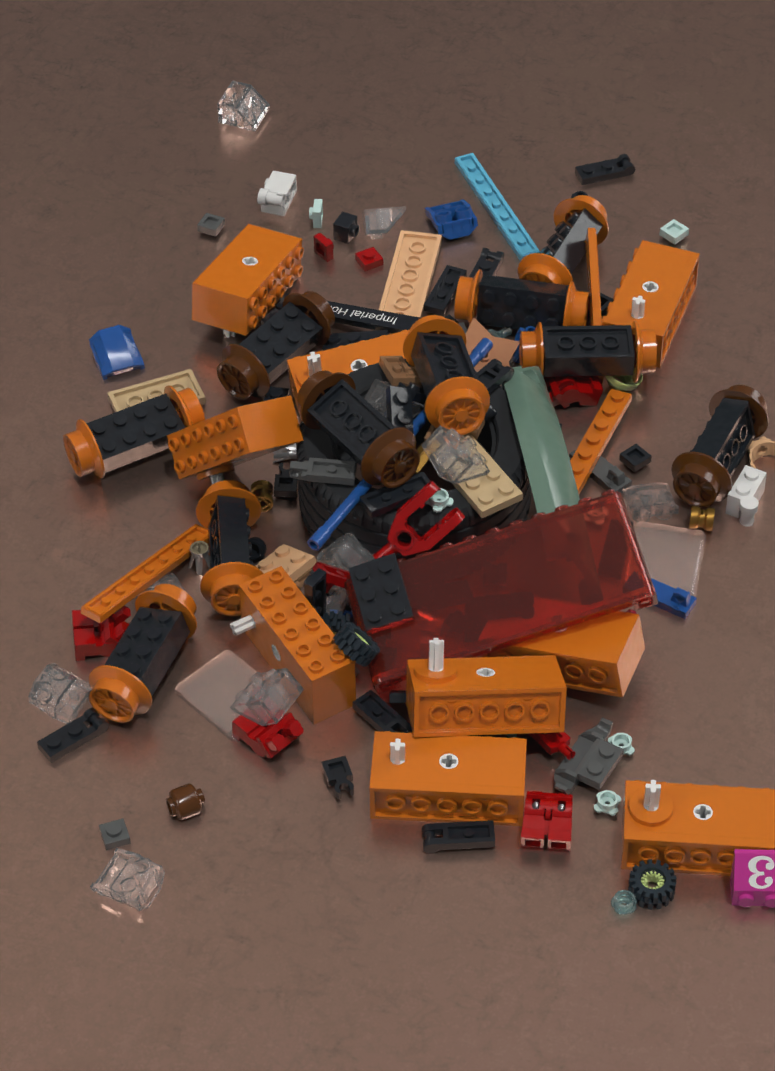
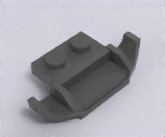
[554,717,624,794]

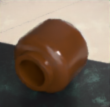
[166,783,205,820]

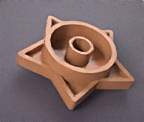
[465,319,519,387]

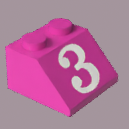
[730,849,775,908]

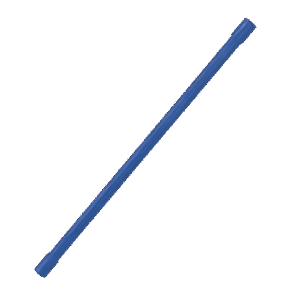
[307,338,493,551]

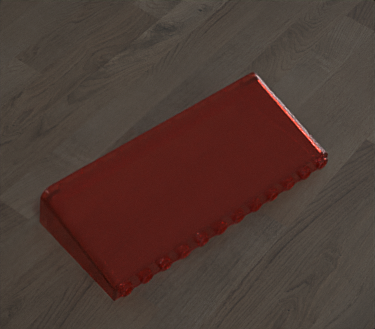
[344,490,658,695]

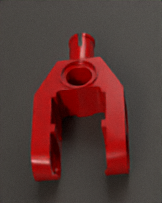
[373,481,465,559]

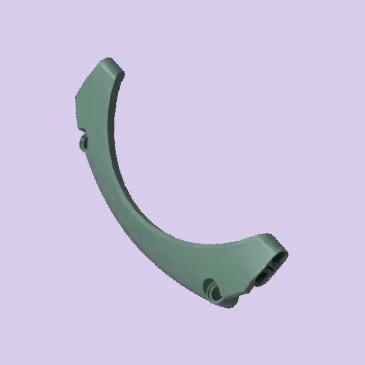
[502,366,605,609]

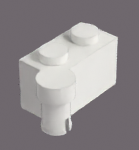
[257,171,297,216]
[725,465,767,527]

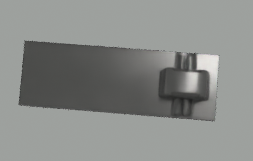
[569,449,632,497]

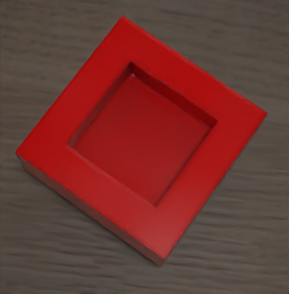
[313,233,334,262]
[355,246,384,272]

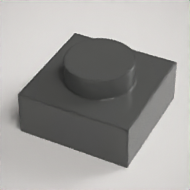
[197,213,225,237]
[99,818,131,851]

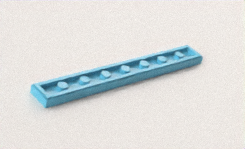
[454,153,540,261]

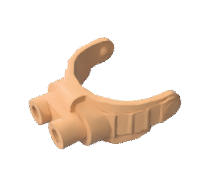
[748,436,775,468]

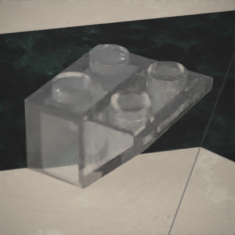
[217,80,270,131]
[421,426,490,484]
[230,668,304,726]

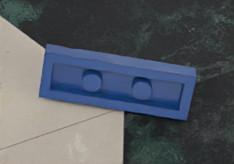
[622,571,697,619]

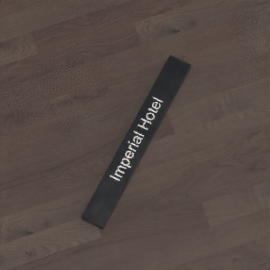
[276,293,420,333]

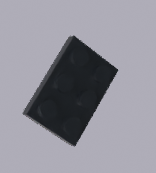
[348,553,415,635]

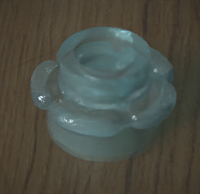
[611,890,637,915]

